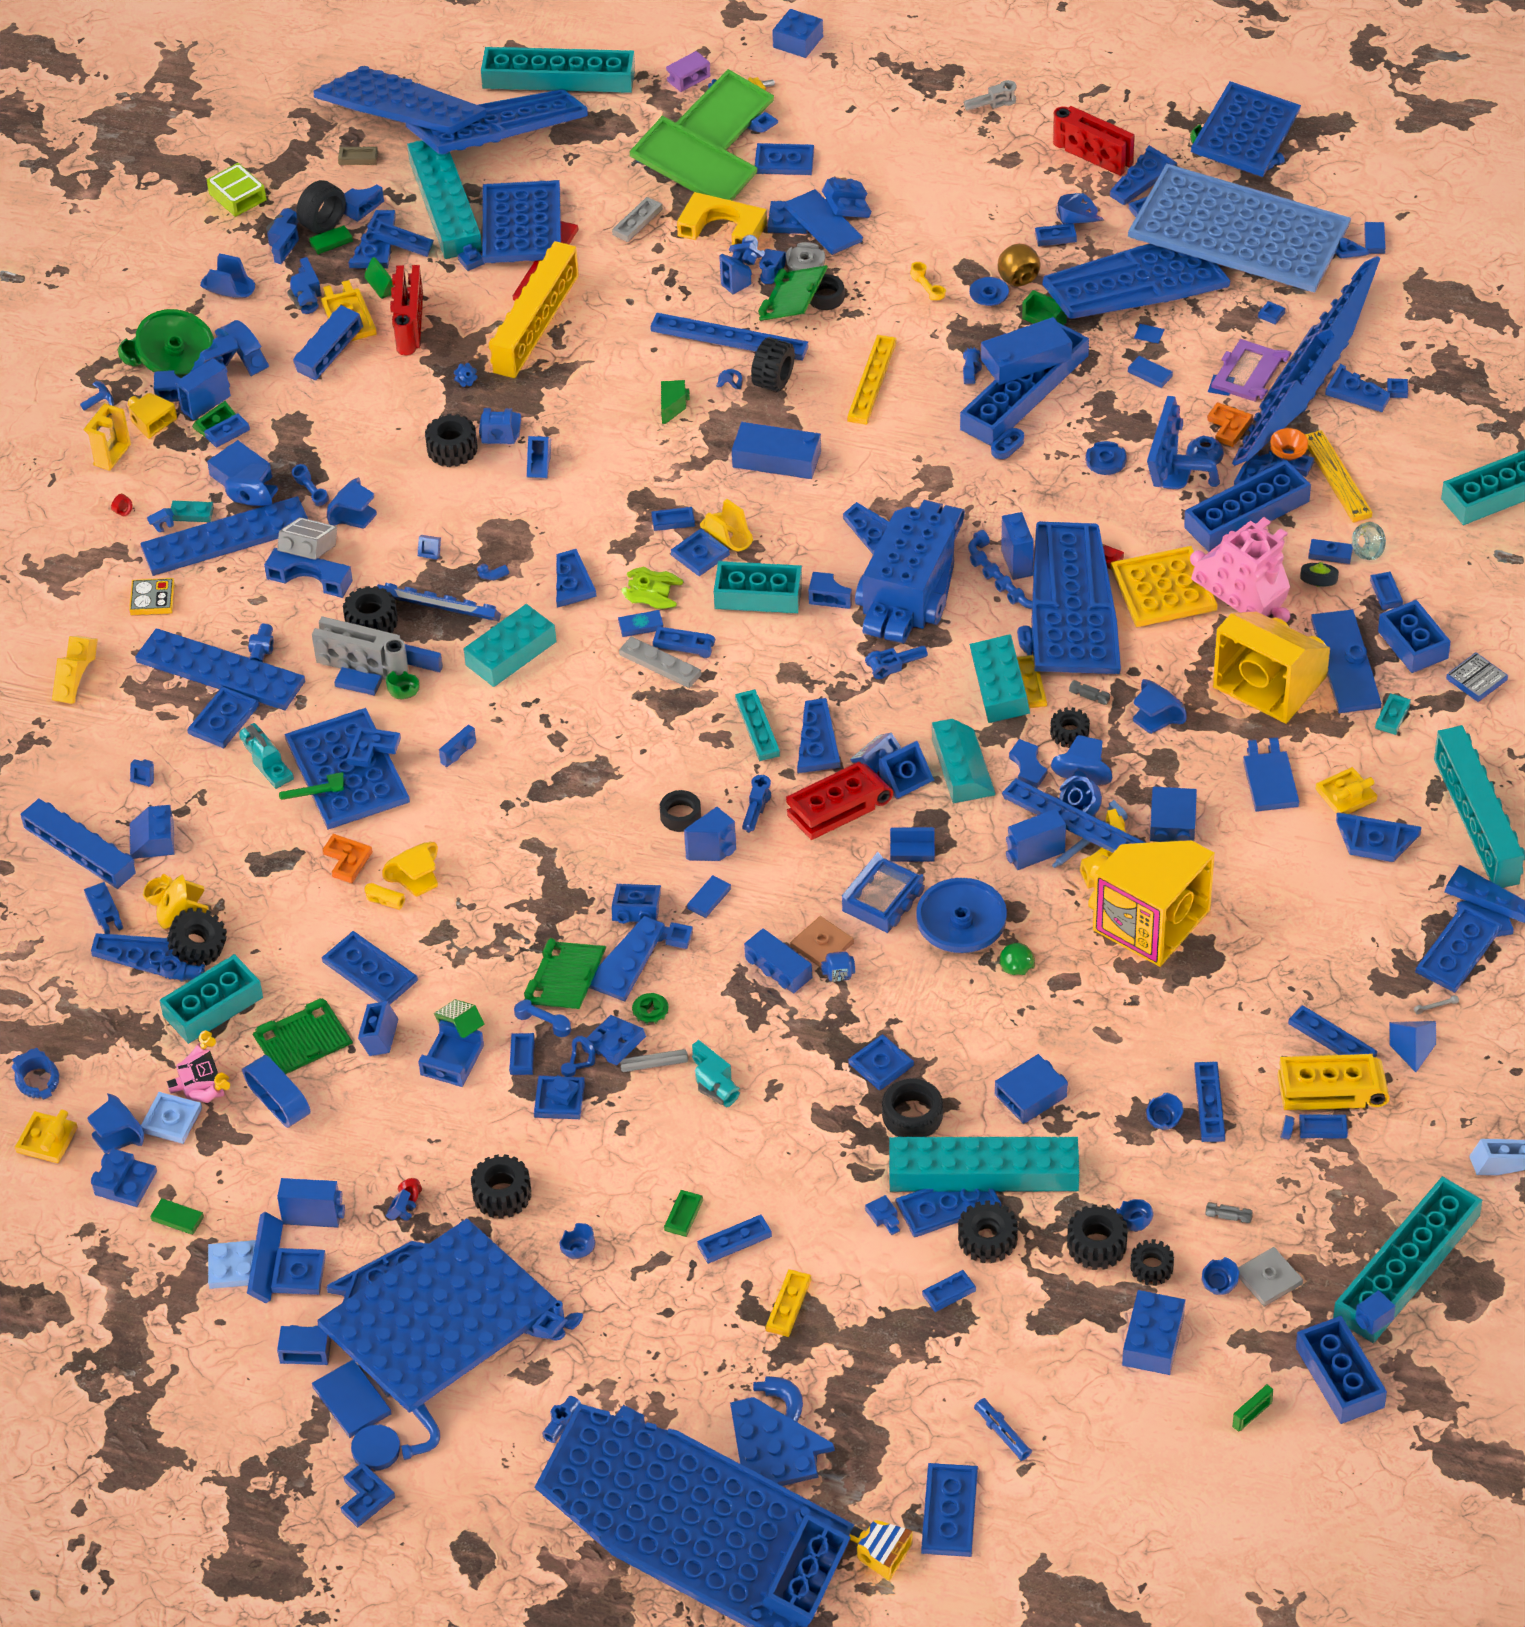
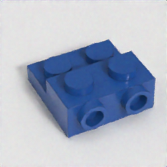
[822,177,872,218]
[191,334,239,372]
[612,884,661,924]
[91,1148,157,1207]

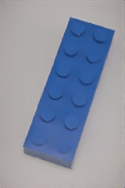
[1184,460,1311,552]

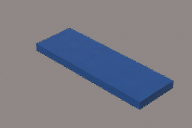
[1311,609,1382,713]

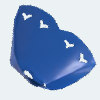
[1056,193,1104,224]

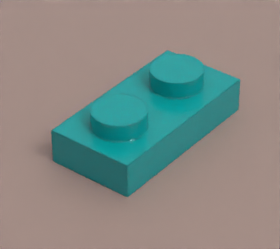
[171,500,214,523]
[1375,693,1411,735]

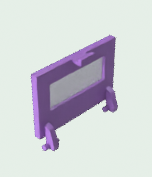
[1211,339,1292,402]

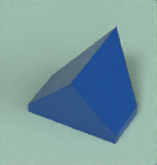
[1389,1021,1436,1072]

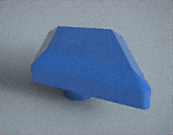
[1335,238,1369,259]

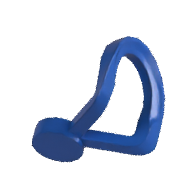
[716,369,742,390]
[561,1036,596,1077]

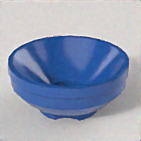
[1186,435,1224,465]

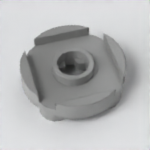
[786,242,825,272]

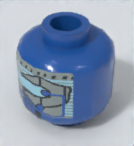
[821,951,855,982]

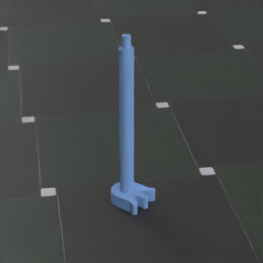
[1052,800,1128,868]

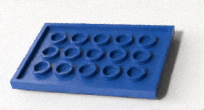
[1191,81,1301,177]
[482,180,561,263]
[285,708,410,830]

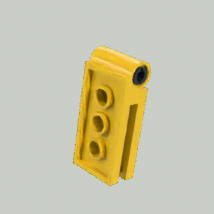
[1277,1054,1390,1110]

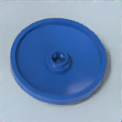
[916,878,1007,953]

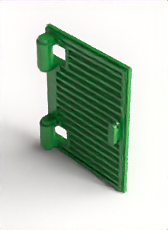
[758,265,828,321]
[524,938,607,1009]
[252,998,353,1074]

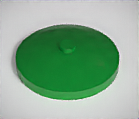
[134,309,214,378]

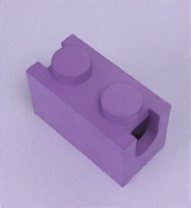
[666,51,711,92]

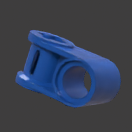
[759,249,786,284]

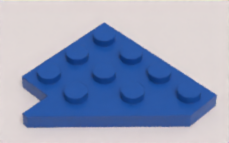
[327,1241,428,1303]
[730,1397,835,1486]

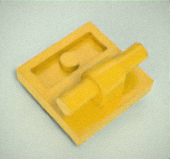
[1315,767,1377,814]
[15,1109,78,1164]

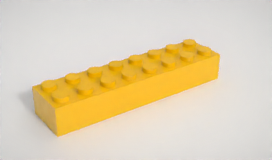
[489,241,579,378]

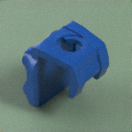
[479,408,521,444]

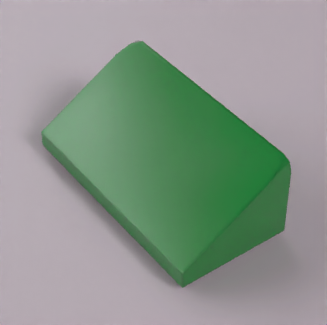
[364,257,394,299]
[192,401,236,437]

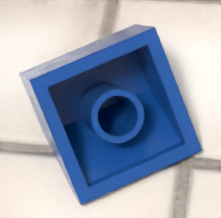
[130,805,175,859]
[684,807,736,861]

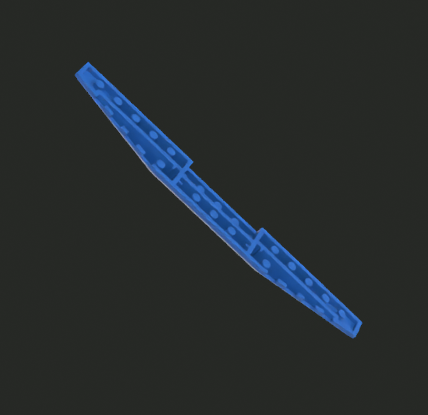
[1232,256,1381,466]

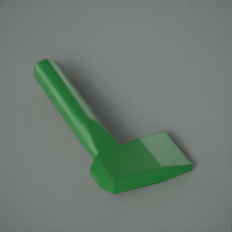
[279,772,344,800]

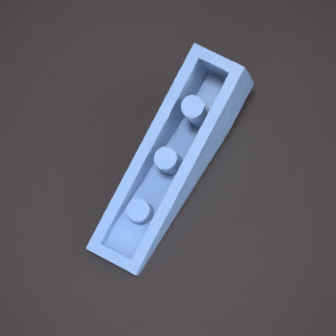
[1469,1139,1525,1176]

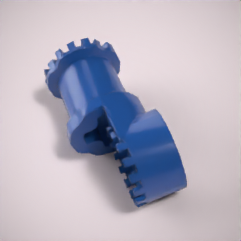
[963,347,982,384]
[160,956,205,982]

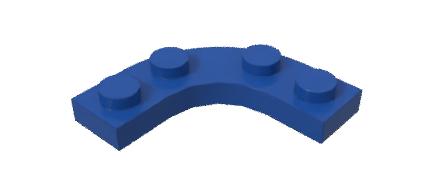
[1234,450,1314,485]

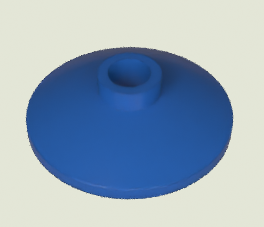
[969,277,1009,306]

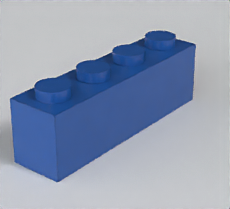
[293,305,363,381]

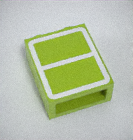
[206,163,267,217]

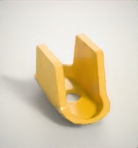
[700,499,753,552]
[382,841,438,897]
[156,874,209,929]

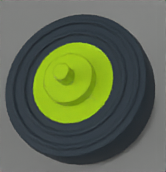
[1300,562,1339,587]

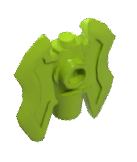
[621,566,684,609]

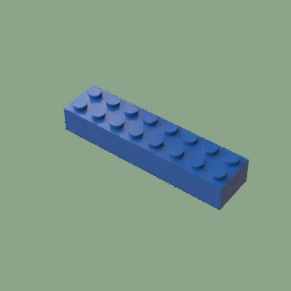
[960,323,1089,446]

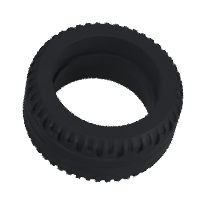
[296,180,346,234]
[882,1078,943,1137]

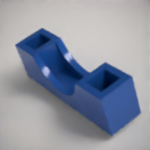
[264,548,353,598]

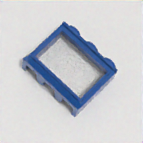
[842,852,925,933]

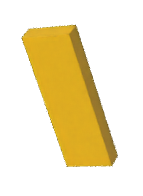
[1017,655,1047,709]
[766,1269,812,1337]

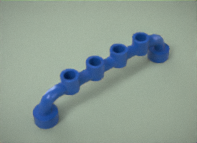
[968,530,1032,609]

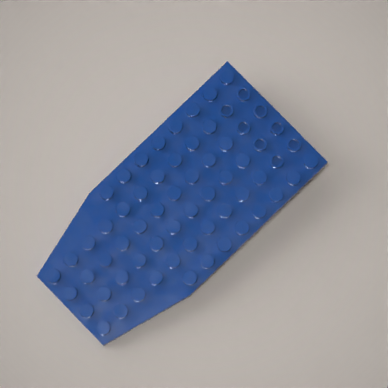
[534,1403,854,1627]

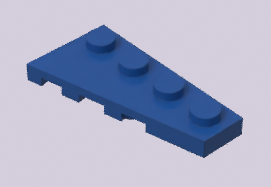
[348,210,396,269]
[797,698,840,773]
[91,933,180,980]

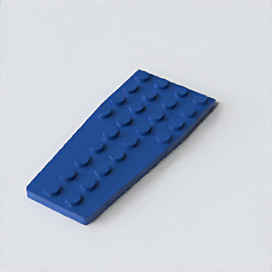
[313,66,486,134]
[406,89,588,154]
[1042,244,1231,319]
[1031,521,1121,674]

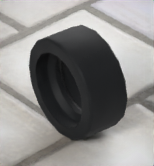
[810,274,845,310]
[659,790,701,832]

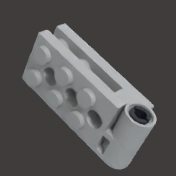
[312,616,409,680]

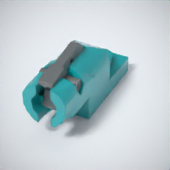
[239,723,294,789]
[692,1039,740,1108]

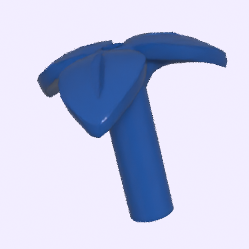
[80,381,114,411]
[550,1300,583,1341]

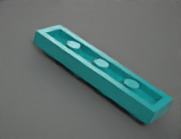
[735,689,780,761]

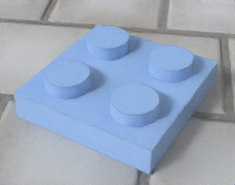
[141,1092,202,1144]
[208,1240,256,1289]

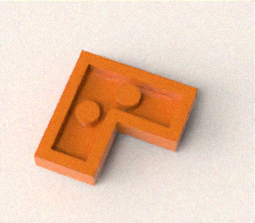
[1207,402,1253,447]
[323,834,373,883]

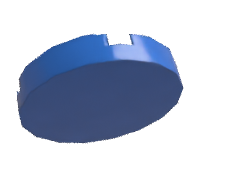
[1085,441,1127,475]
[351,1425,401,1471]

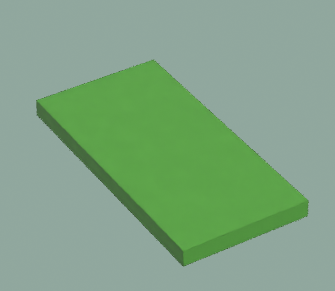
[676,69,774,150]
[630,116,757,201]

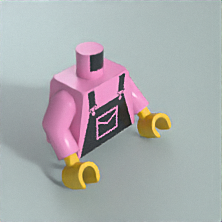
[166,1030,230,1103]

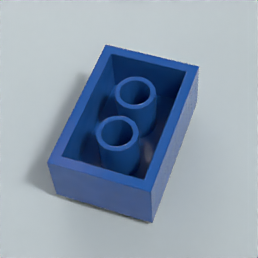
[1378,599,1451,673]
[1122,1290,1186,1375]

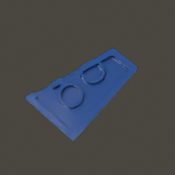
[1325,363,1390,413]
[843,502,889,554]
[556,549,597,608]

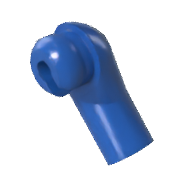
[477,564,509,581]

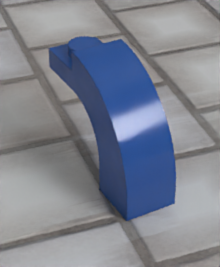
[214,320,269,376]

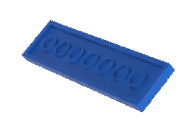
[140,496,308,576]
[135,628,305,711]

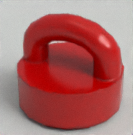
[111,493,133,517]
[397,1178,422,1203]

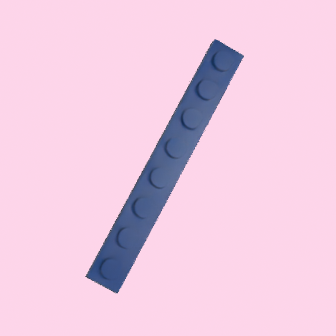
[650,313,808,361]
[1002,778,1146,853]

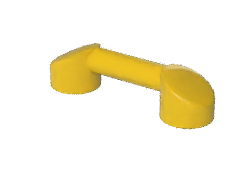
[910,262,946,300]

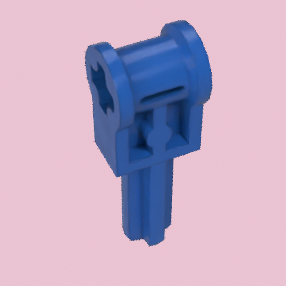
[865,646,928,679]
[742,775,771,833]

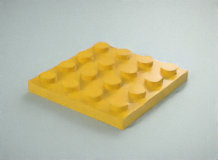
[1111,546,1217,627]

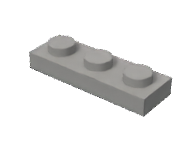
[612,197,663,242]

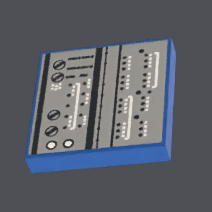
[1446,652,1508,702]

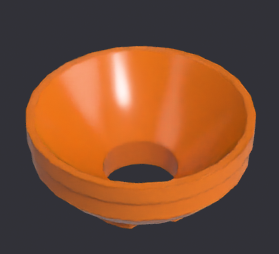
[1270,428,1308,461]

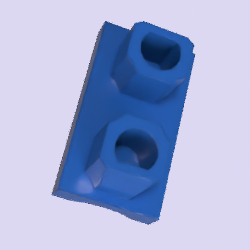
[729,235,765,266]

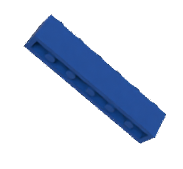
[20,798,136,889]

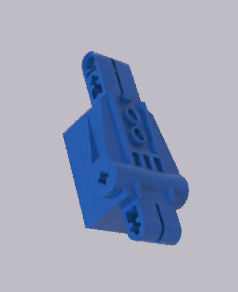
[855,499,965,644]

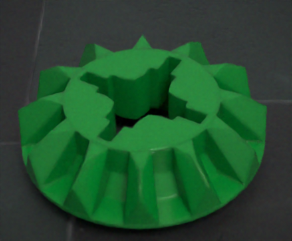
[632,993,669,1025]

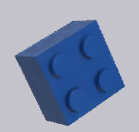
[772,9,823,58]

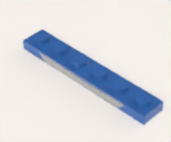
[377,583,501,622]

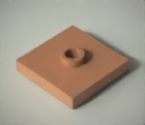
[790,915,854,968]

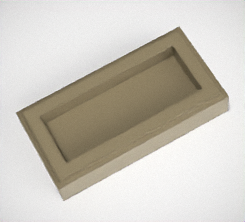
[338,147,378,165]

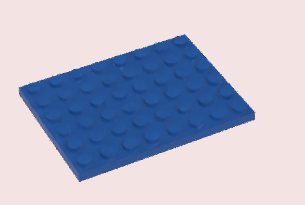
[317,1218,557,1413]

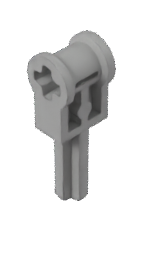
[964,80,1017,111]

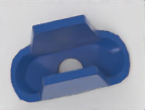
[200,253,255,298]
[224,463,278,506]
[327,477,377,529]
[1133,679,1187,734]
[1051,735,1113,785]
[87,1093,144,1154]

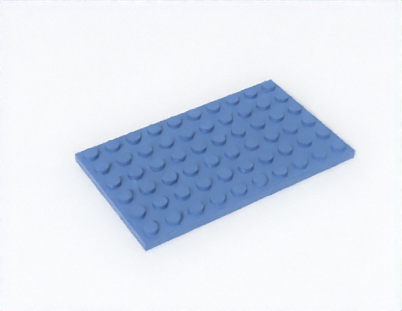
[1128,163,1351,293]

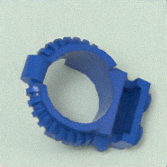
[12,1048,59,1100]

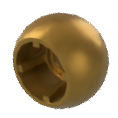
[997,243,1040,287]

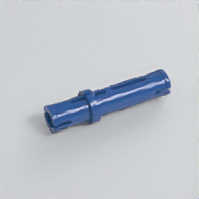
[974,1398,1032,1461]

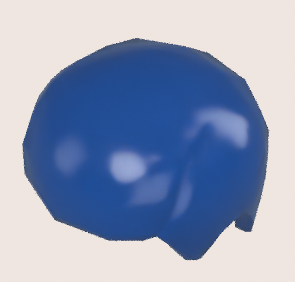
[1146,1093,1183,1130]
[1116,1199,1154,1232]
[559,1223,595,1259]
[1201,1257,1239,1295]

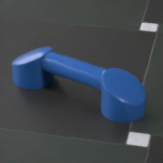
[292,464,329,506]
[514,1000,571,1037]

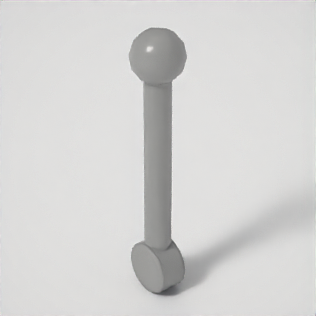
[1414,995,1459,1014]

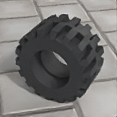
[751,337,795,392]
[425,414,478,467]
[343,586,398,633]
[471,1154,532,1219]
[1067,1204,1128,1270]

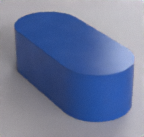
[242,1055,311,1128]

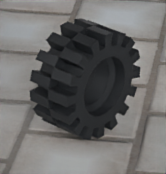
[1050,707,1090,748]
[1130,1239,1174,1286]

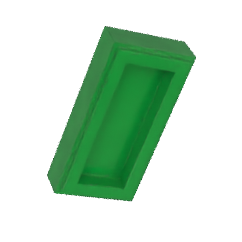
[309,225,353,254]
[664,1190,703,1237]
[150,1198,204,1235]
[1232,1384,1273,1432]

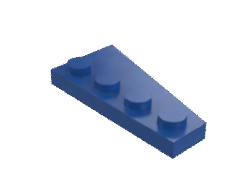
[1110,145,1177,205]
[1444,865,1525,923]
[589,916,665,1002]

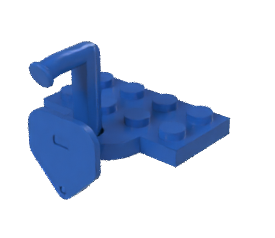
[1147,396,1220,489]

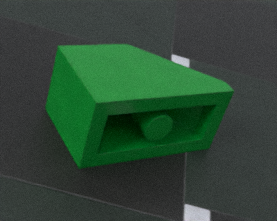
[661,380,690,424]

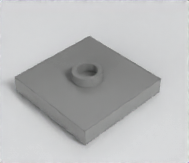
[1238,1247,1303,1307]

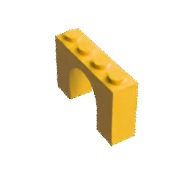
[677,192,767,245]

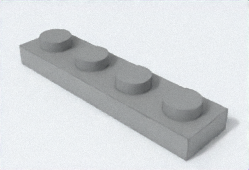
[619,636,701,689]

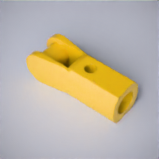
[364,883,405,910]

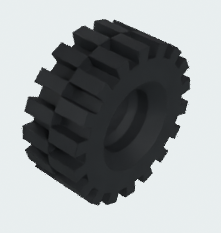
[167,908,227,966]
[958,1200,1018,1263]

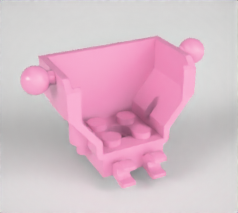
[1190,517,1290,623]

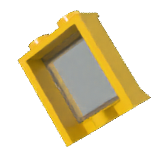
[83,403,131,471]

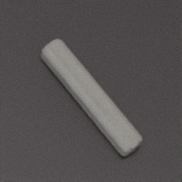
[620,1049,688,1072]

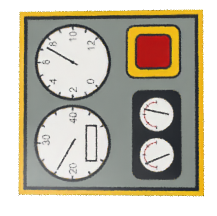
[129,578,175,615]

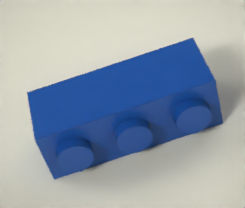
[744,928,812,994]

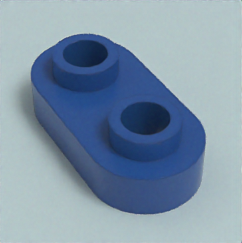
[991,428,1024,459]

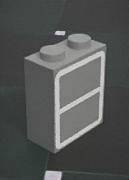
[277,517,338,560]

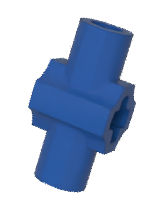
[248,623,274,662]
[542,1396,581,1443]

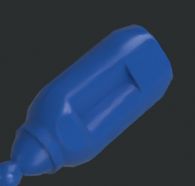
[1017,625,1033,656]

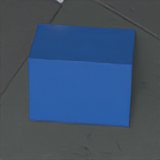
[879,741,934,799]

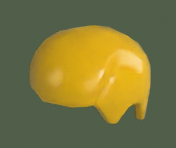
[142,874,173,906]

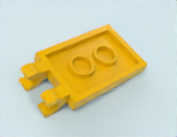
[321,280,377,342]

